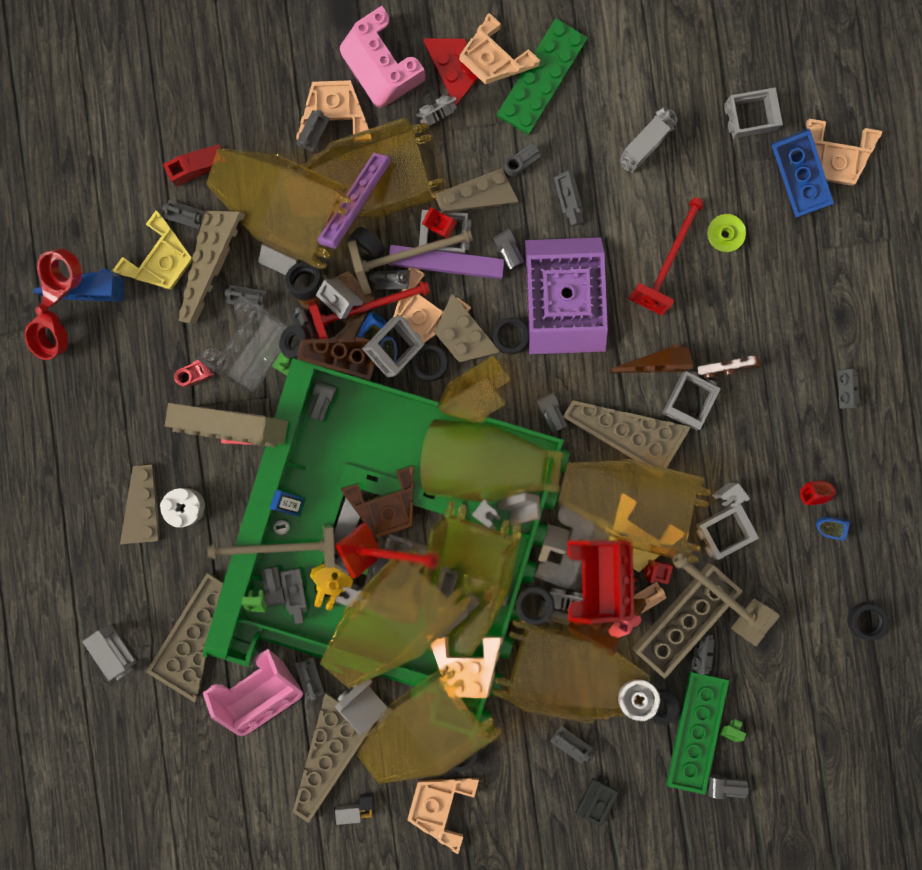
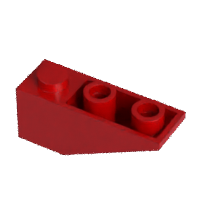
[163,144,228,187]

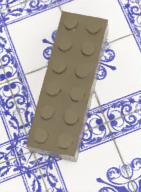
[165,403,288,447]
[632,563,743,679]

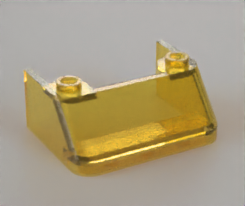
[438,355,511,423]

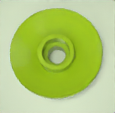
[707,214,746,252]

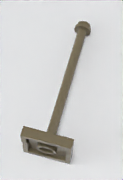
[348,229,473,295]
[208,524,334,568]
[672,553,780,647]

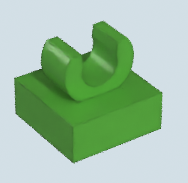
[272,353,292,376]
[242,590,267,612]
[719,719,746,742]

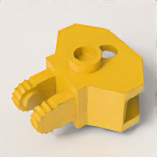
[310,564,353,610]

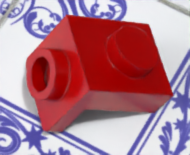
[422,207,457,239]
[644,560,673,584]

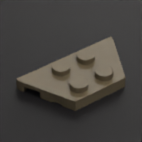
[434,294,499,362]

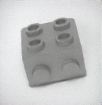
[335,676,388,735]

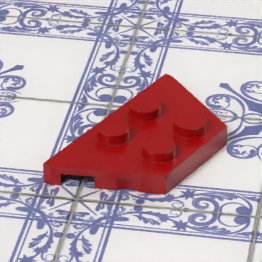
[423,38,479,106]

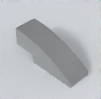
[333,498,360,556]

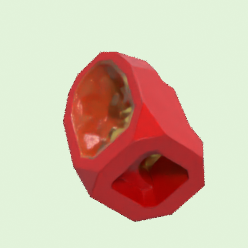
[800,481,836,506]

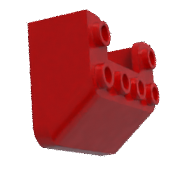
[567,540,634,624]

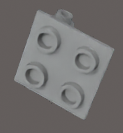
[416,95,457,127]
[550,588,583,610]

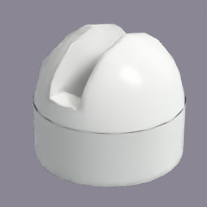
[274,519,290,535]

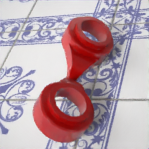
[25,248,82,360]

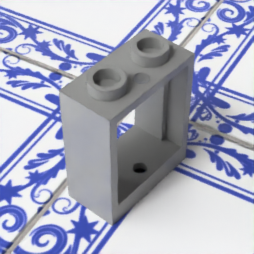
[724,87,783,139]
[619,116,671,173]
[419,210,471,254]
[362,315,425,377]
[662,370,721,431]
[696,504,759,560]
[82,625,137,681]

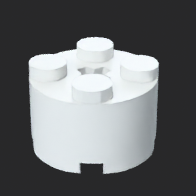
[160,488,205,527]
[618,679,660,721]

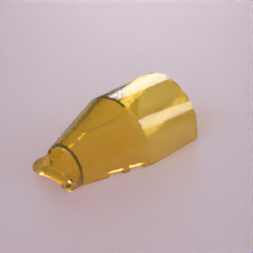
[420,419,564,502]

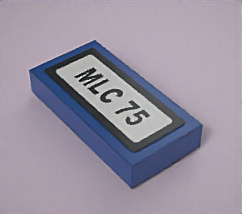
[270,490,305,517]

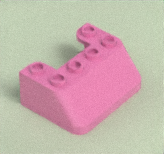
[340,6,425,108]
[203,649,303,736]

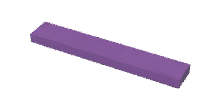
[317,153,391,249]
[388,245,504,280]

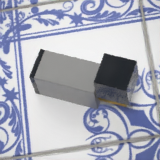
[333,793,374,825]

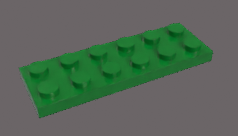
[496,18,588,136]
[666,671,729,795]

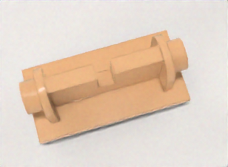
[634,582,666,613]

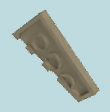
[435,168,519,214]
[120,465,160,544]

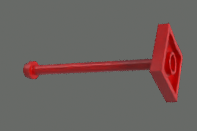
[628,198,704,316]
[308,281,430,339]
[335,523,440,578]

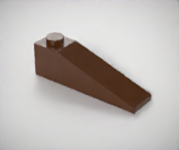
[296,338,380,380]
[609,344,693,374]

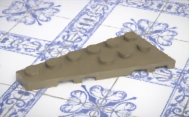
[178,211,246,325]
[563,400,691,476]
[146,572,224,702]
[293,692,374,823]

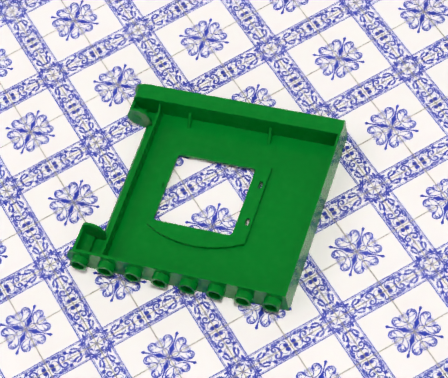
[203,358,570,739]

